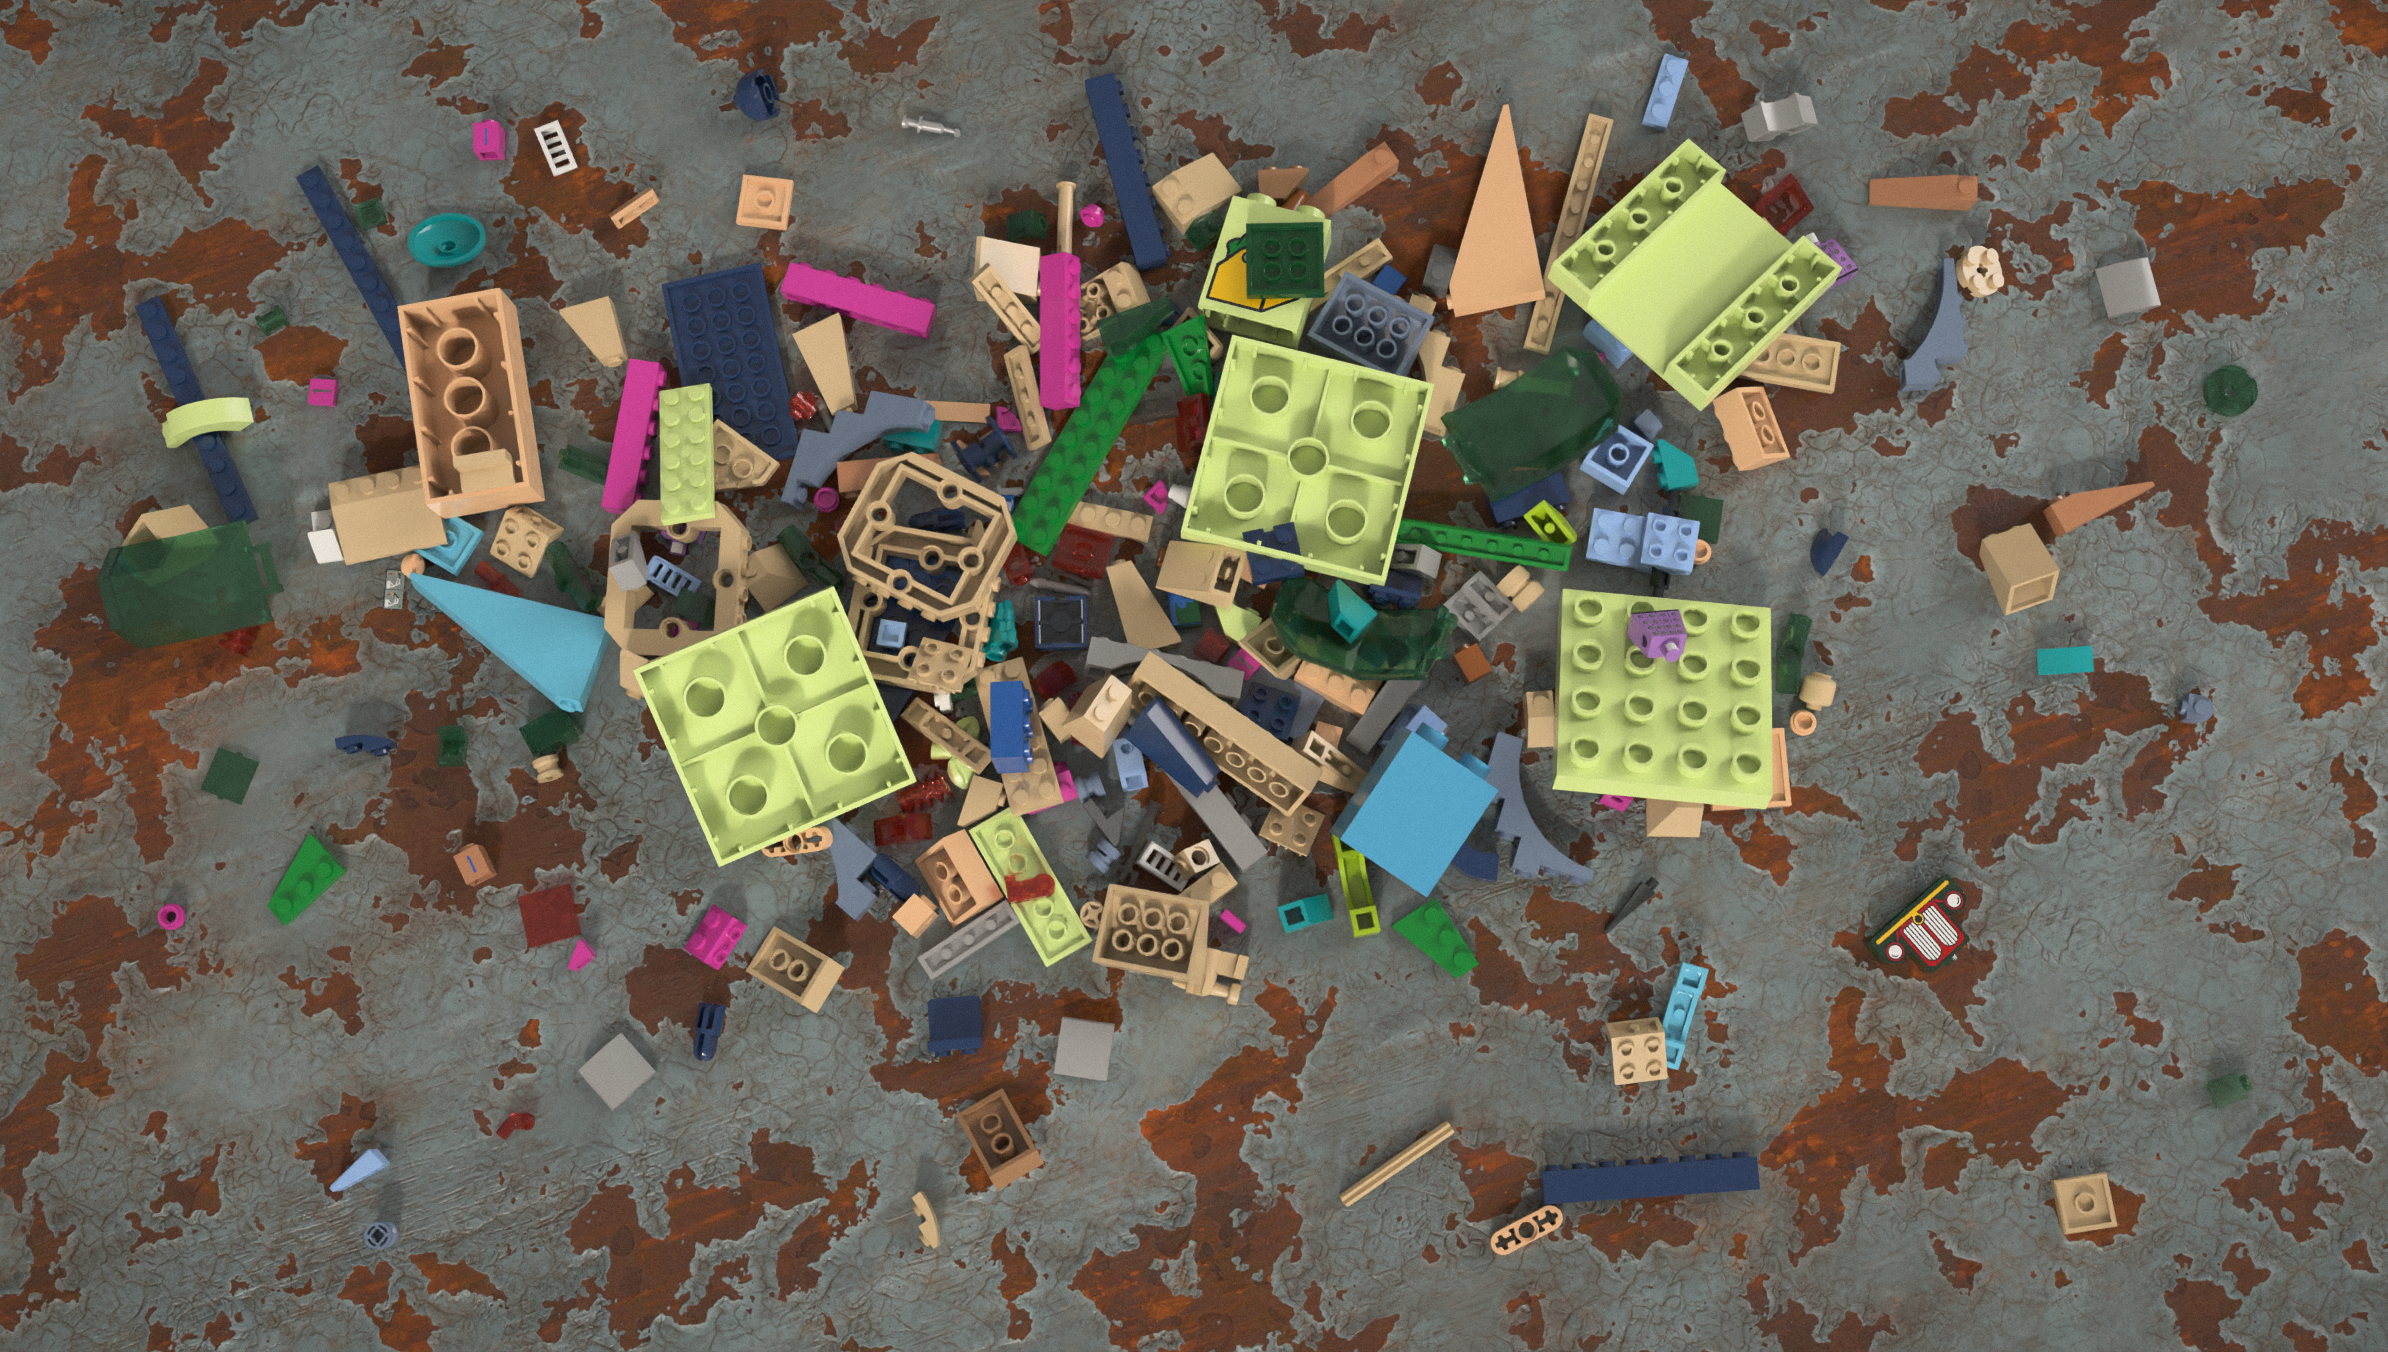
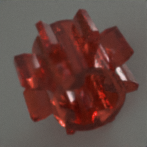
[788,390,819,421]

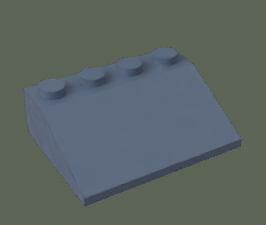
[1307,271,1435,377]

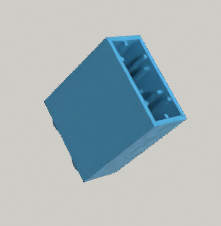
[1329,722,1498,897]

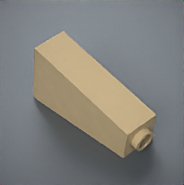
[792,313,858,418]
[1106,559,1182,652]

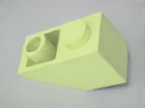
[1213,600,1262,647]

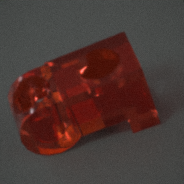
[1004,873,1056,904]

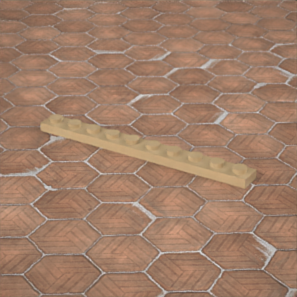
[1523,113,1614,355]

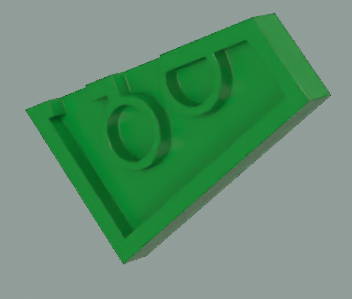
[1160,314,1215,404]
[267,833,347,926]
[1391,898,1479,979]

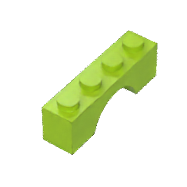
[1331,834,1381,939]

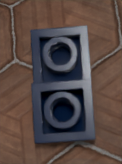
[335,735,398,757]

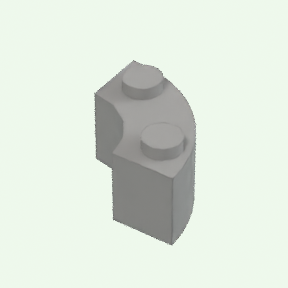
[1741,93,1818,142]

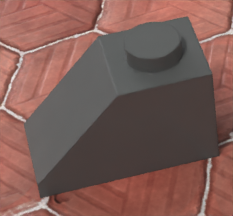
[1421,243,1458,298]

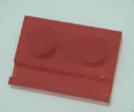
[1173,392,1210,452]

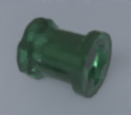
[255,305,290,337]

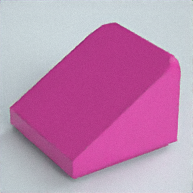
[568,938,597,972]

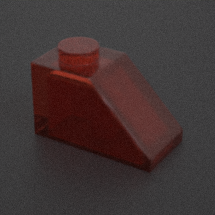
[874,813,933,847]

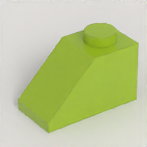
[1523,499,1578,545]

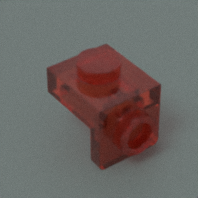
[1030,660,1077,702]

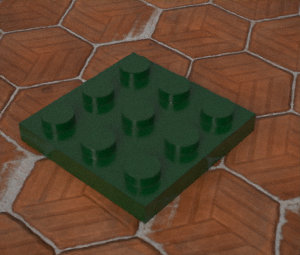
[1246,222,1325,299]

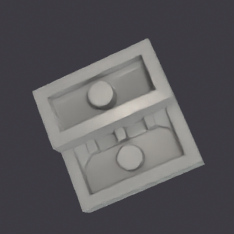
[2095,257,2161,319]
[1440,571,1516,644]
[1054,1016,1115,1081]
[578,1033,656,1111]

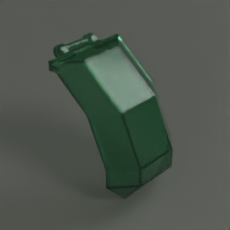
[1440,346,1623,503]
[96,520,284,649]
[1270,577,1458,681]

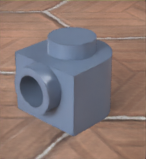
[1628,408,1663,442]
[2177,693,2214,724]

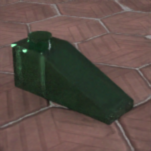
[1096,296,1175,357]

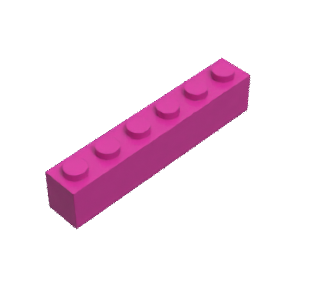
[1040,252,1081,410]
[781,262,937,340]
[601,358,667,514]

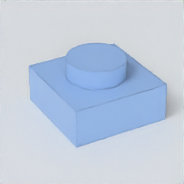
[876,619,908,650]

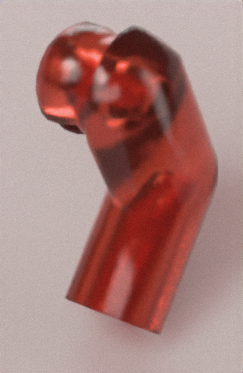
[496,1112,535,1140]

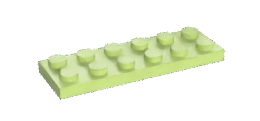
[659,383,715,526]
[969,807,1092,968]

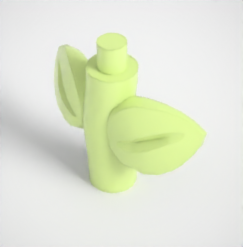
[931,716,980,789]

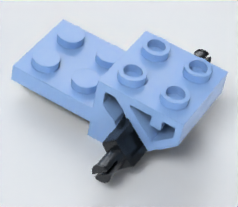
[1585,491,1700,598]

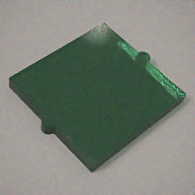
[1679,493,1724,544]
[200,747,259,805]

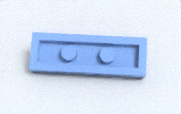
[1641,53,1688,132]

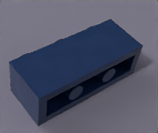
[1485,471,1571,530]

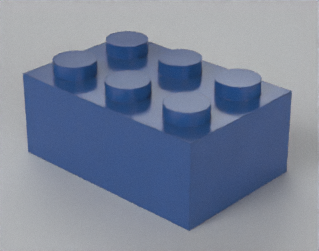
[990,680,1034,774]

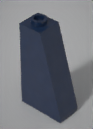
[1125,696,1220,798]

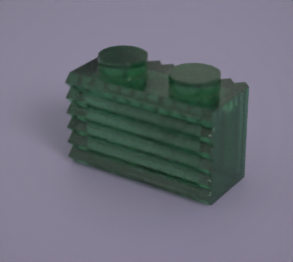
[519,706,584,758]

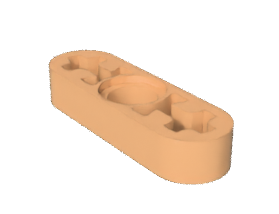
[761,826,833,857]
[1490,1205,1563,1255]

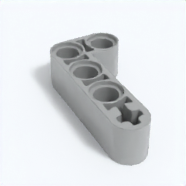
[1346,657,1428,756]

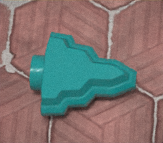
[983,600,1018,661]

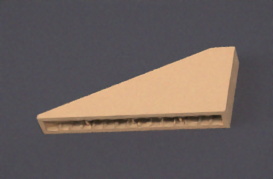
[1446,104,1546,317]

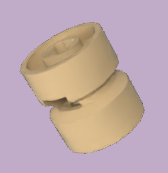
[1496,564,1546,613]

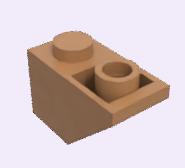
[1258,165,1309,207]

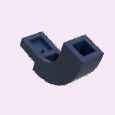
[1450,841,1499,883]

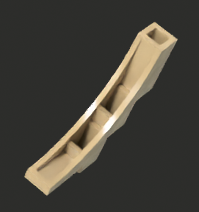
[1393,294,1465,437]

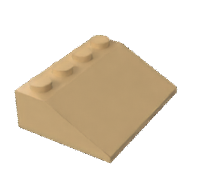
[328,465,448,565]
[1092,883,1209,985]

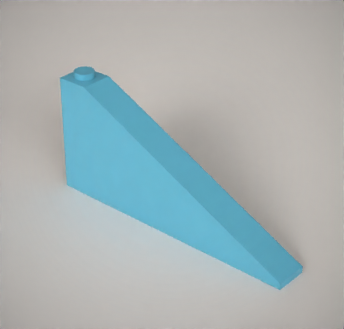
[409,572,611,712]

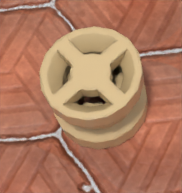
[532,754,564,783]
[1080,901,1104,929]

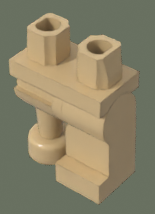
[1172,948,1249,1005]

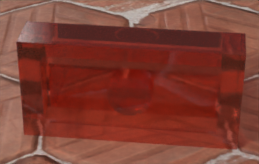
[1752,173,1814,236]

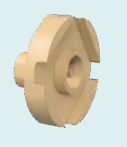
[1956,246,2004,298]

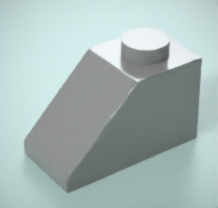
[608,531,648,592]
[1388,544,1442,579]

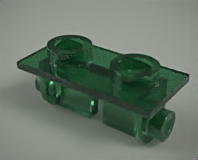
[558,444,610,486]

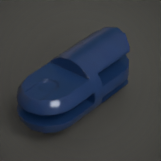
[908,506,966,533]
[869,853,920,903]
[693,1002,726,1061]

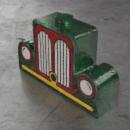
[1863,874,1970,974]

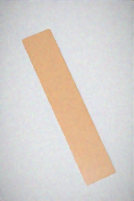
[925,400,990,423]

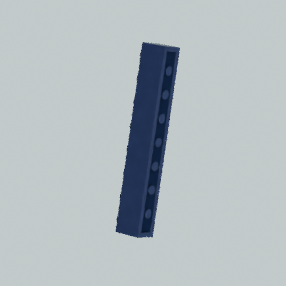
[1084,72,1170,273]
[1539,1151,1760,1204]

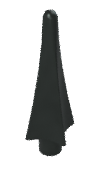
[1604,877,1660,933]

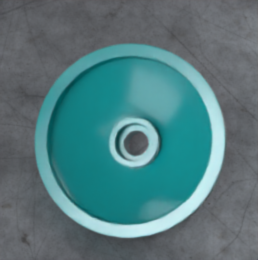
[407,213,486,268]

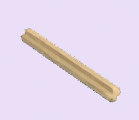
[1339,1121,1454,1206]

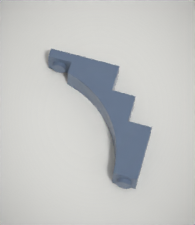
[781,391,935,510]

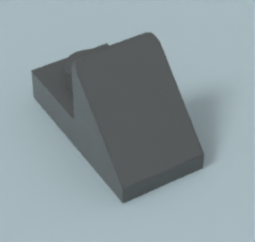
[1083,799,1125,848]

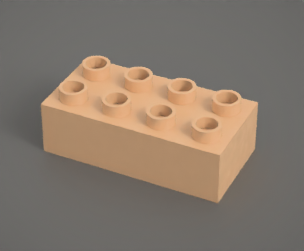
[397,288,545,519]

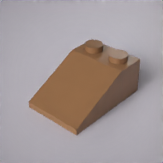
[956,1088,1044,1190]

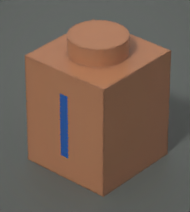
[453,843,497,887]

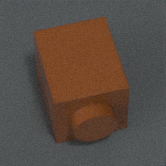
[1452,643,1492,686]

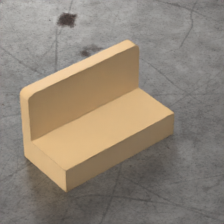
[452,448,515,493]

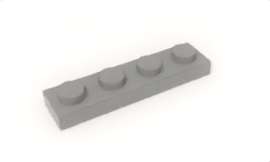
[917,900,1021,980]

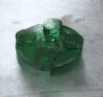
[2203,365,2258,417]

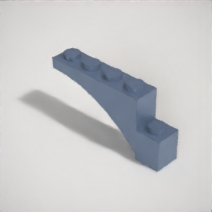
[1897,258,1968,392]
[818,815,879,922]

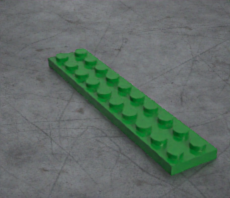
[1011,320,1168,557]

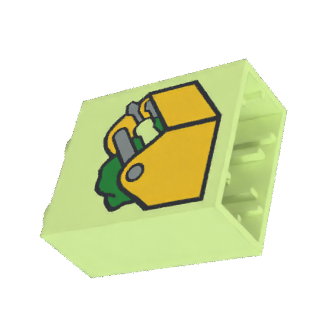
[1198,193,1331,350]

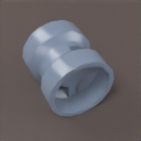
[1073,771,1106,804]
[1085,837,1121,874]
[364,1221,399,1250]

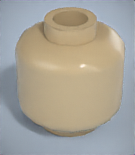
[1799,671,1836,711]

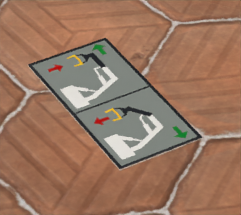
[383,569,406,610]

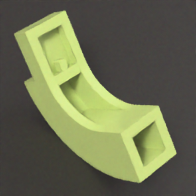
[162,397,254,448]

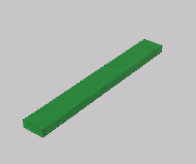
[1395,517,1572,572]

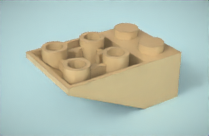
[1080,262,1154,342]
[1155,540,1247,610]

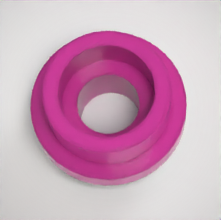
[158,903,185,930]

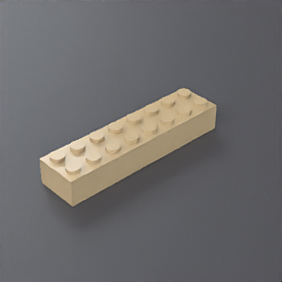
[1126,651,1323,817]

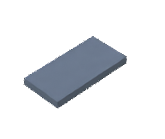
[1224,649,1325,740]

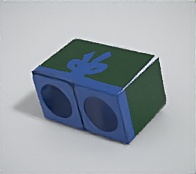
[1167,592,1203,630]

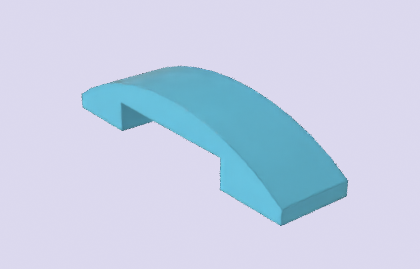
[1661,962,1709,1070]

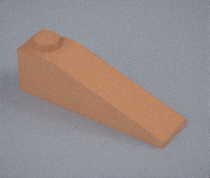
[1306,142,1399,219]
[1868,175,1978,211]
[837,453,942,501]
[2042,481,2155,538]

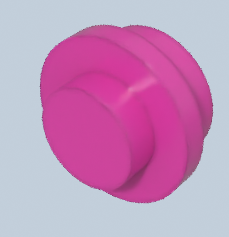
[1080,204,1105,227]
[814,487,840,513]

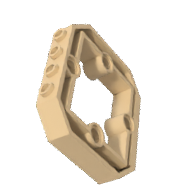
[837,452,1018,622]
[604,500,752,658]
[848,525,1001,695]

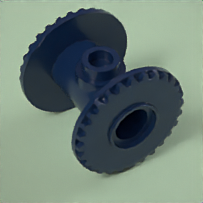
[950,416,1017,483]

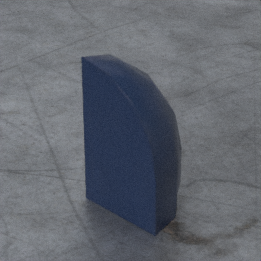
[1810,528,1849,576]

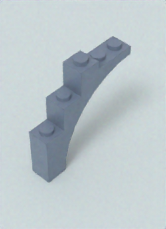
[1485,731,1594,886]

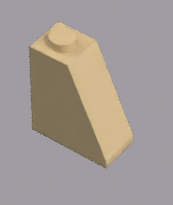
[559,296,629,367]

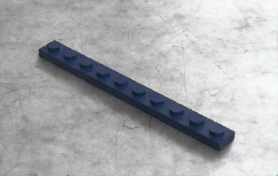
[296,165,407,374]
[134,296,259,530]

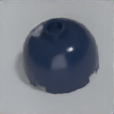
[733,68,780,121]

